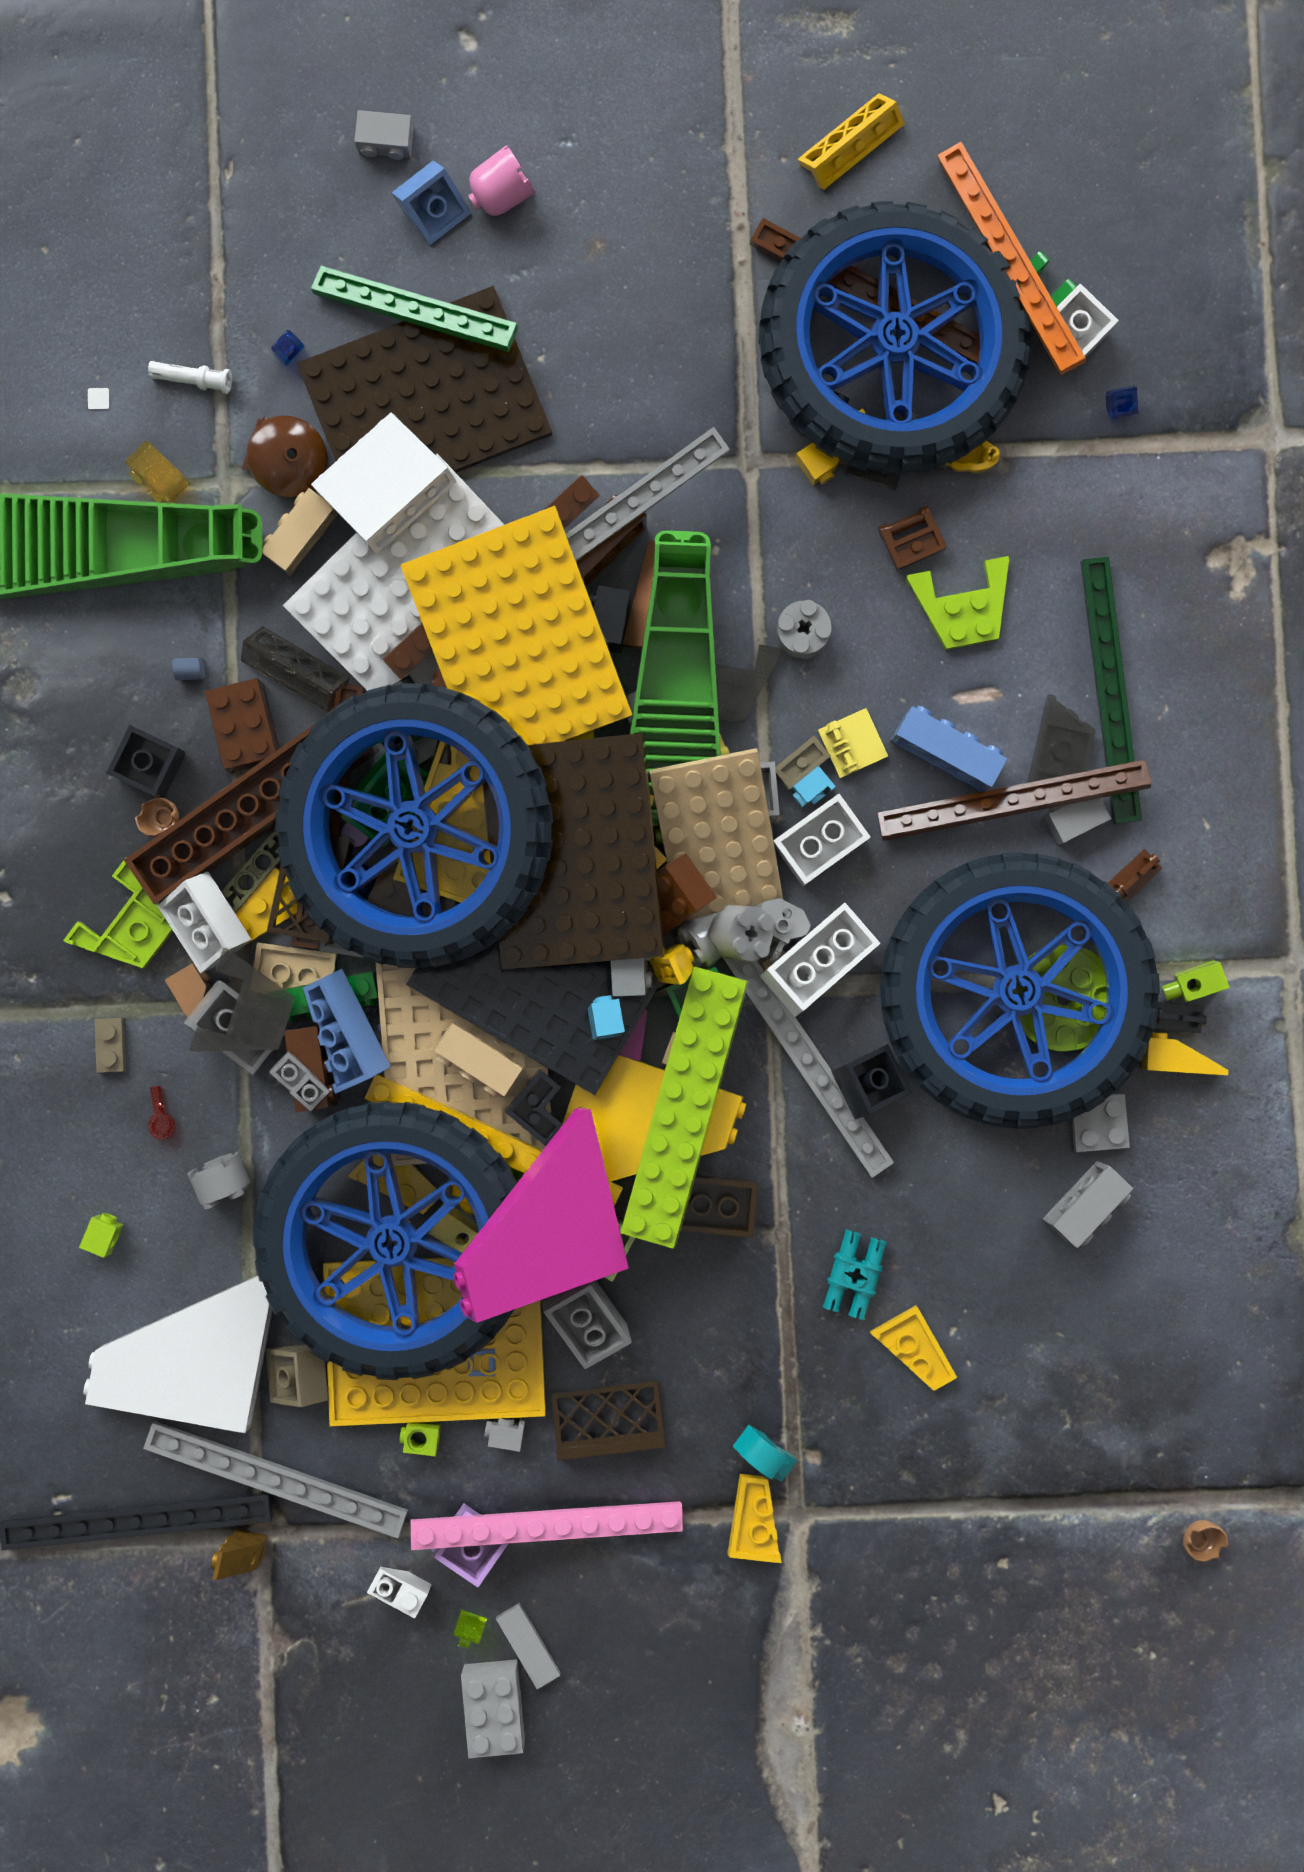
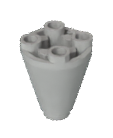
[674,911,722,970]

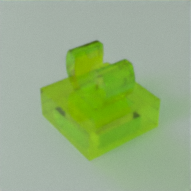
[453,1610,487,1649]

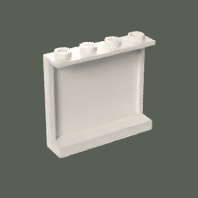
[311,413,457,555]

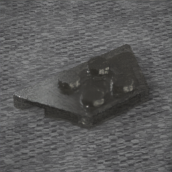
[1027,694,1096,783]

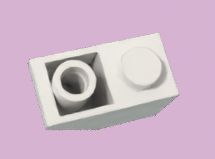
[367,1567,431,1619]

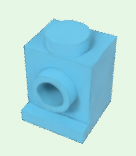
[792,766,836,807]

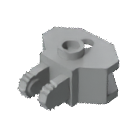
[756,898,811,963]

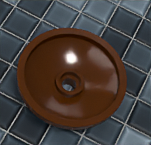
[247,416,327,498]

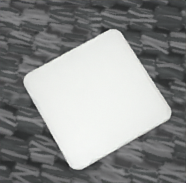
[88,388,109,409]

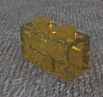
[125,441,190,503]

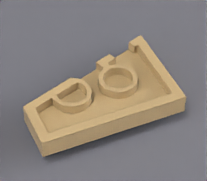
[249,942,338,996]

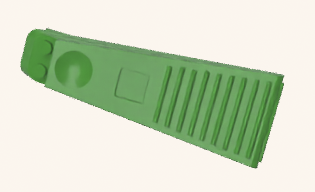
[0,493,262,599]
[630,531,721,826]

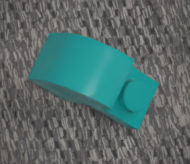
[733,1425,798,1482]

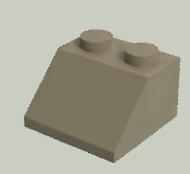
[266,1344,328,1407]

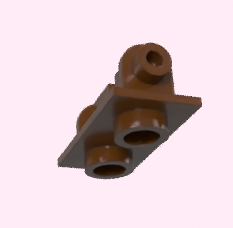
[1108,849,1163,902]

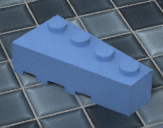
[303,969,391,1094]

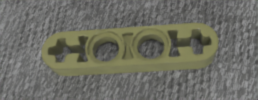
[221,831,281,913]

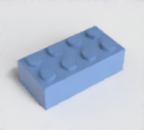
[890,706,1007,792]

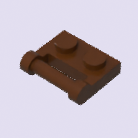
[878,506,947,571]

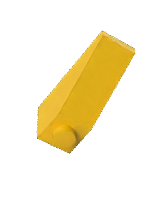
[795,408,866,485]
[649,944,694,985]
[1140,1032,1228,1075]

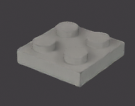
[1071,1094,1130,1152]

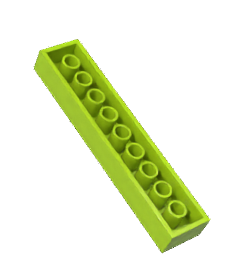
[621,966,749,1249]

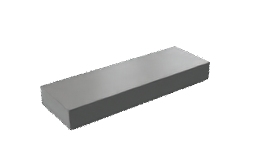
[496,1602,561,1689]

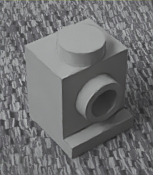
[484,1418,526,1452]

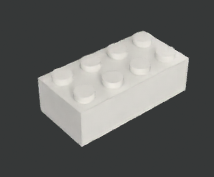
[760,903,880,1017]

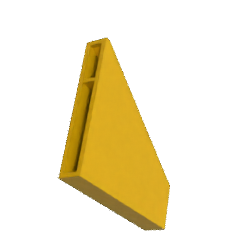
[563,1055,747,1182]

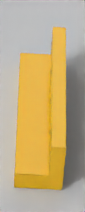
[798,93,905,190]

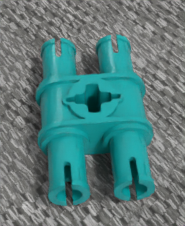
[823,1229,888,1320]

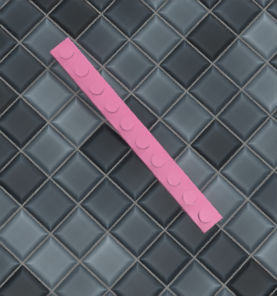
[410,1501,683,1550]

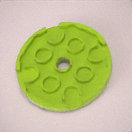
[1009,945,1107,1051]

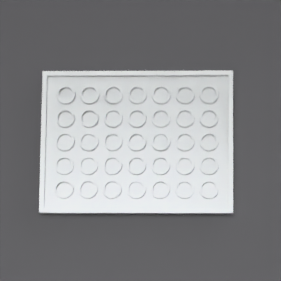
[283,454,504,691]

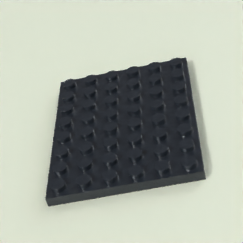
[406,901,665,1096]

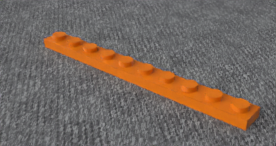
[937,142,1086,375]

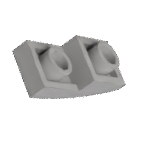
[270,1051,330,1111]

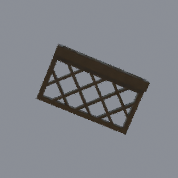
[267,834,355,945]
[551,1381,666,1461]

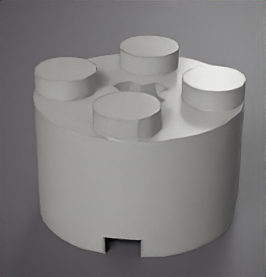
[776,600,831,659]
[710,905,774,961]
[187,1152,251,1209]

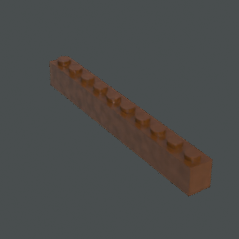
[381,475,600,680]

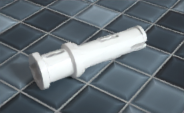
[148,361,232,394]

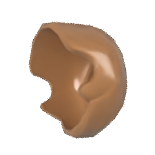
[135,797,180,837]
[1183,1519,1228,1562]

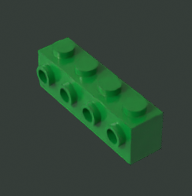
[266,971,378,1024]

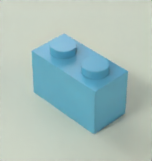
[587,996,625,1041]

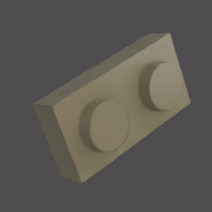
[775,736,831,790]
[95,1018,126,1073]

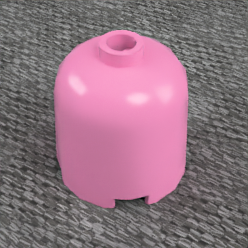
[468,146,536,216]

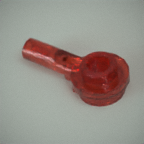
[148,1086,175,1140]

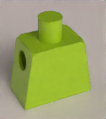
[1161,960,1230,1002]

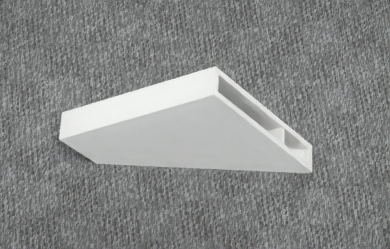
[83,1275,273,1433]

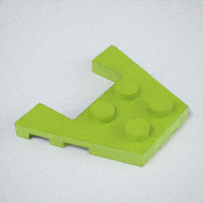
[905,556,1009,650]
[63,857,173,968]

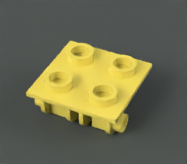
[818,708,888,778]

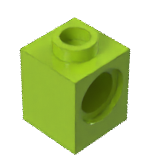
[79,1213,124,1258]
[400,1422,442,1456]

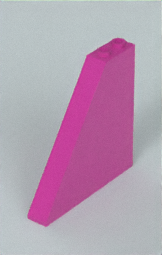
[453,1107,629,1323]

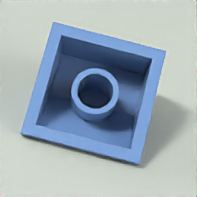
[392,161,471,245]

